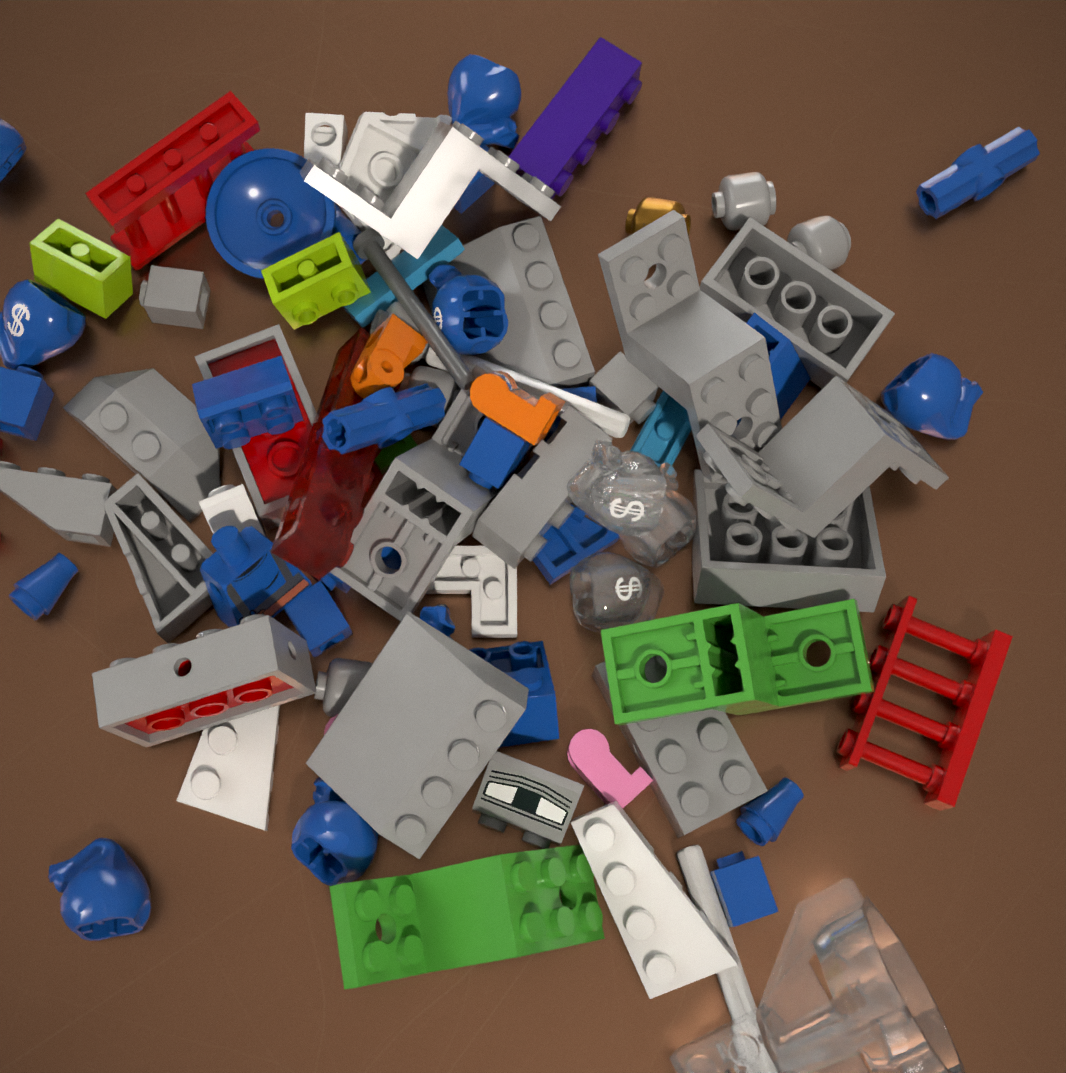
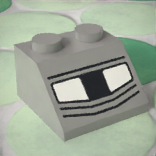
[472,751,584,849]

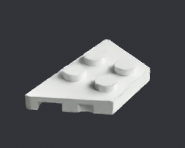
[338,112,452,260]

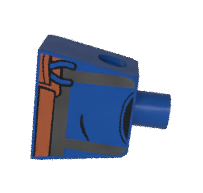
[200,526,312,628]

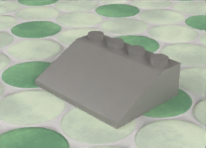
[422,216,595,421]
[692,469,886,612]
[306,611,529,859]

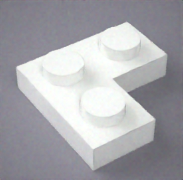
[426,546,517,638]

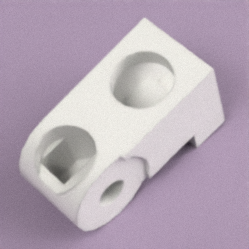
[304,113,348,167]

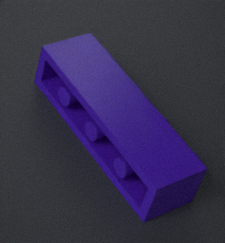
[509,37,642,199]

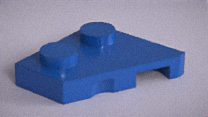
[533,504,621,585]

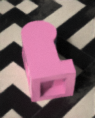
[567,729,653,809]

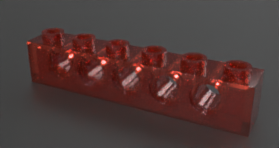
[271,328,402,580]

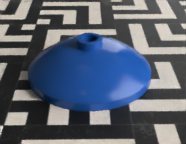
[206,148,336,279]

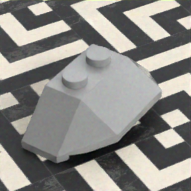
[63,368,221,523]

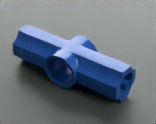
[916,127,1040,219]
[322,383,446,454]

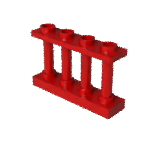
[85,90,261,270]
[837,595,1013,811]

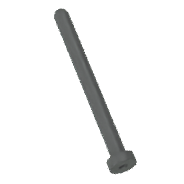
[353,229,475,390]

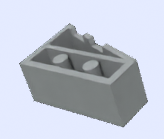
[472,405,613,569]
[102,473,213,644]

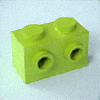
[29,219,133,319]
[261,232,371,330]

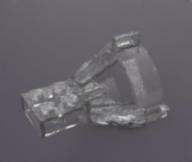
[669,878,965,1073]

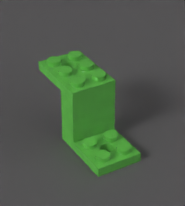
[601,599,874,725]
[329,845,605,990]

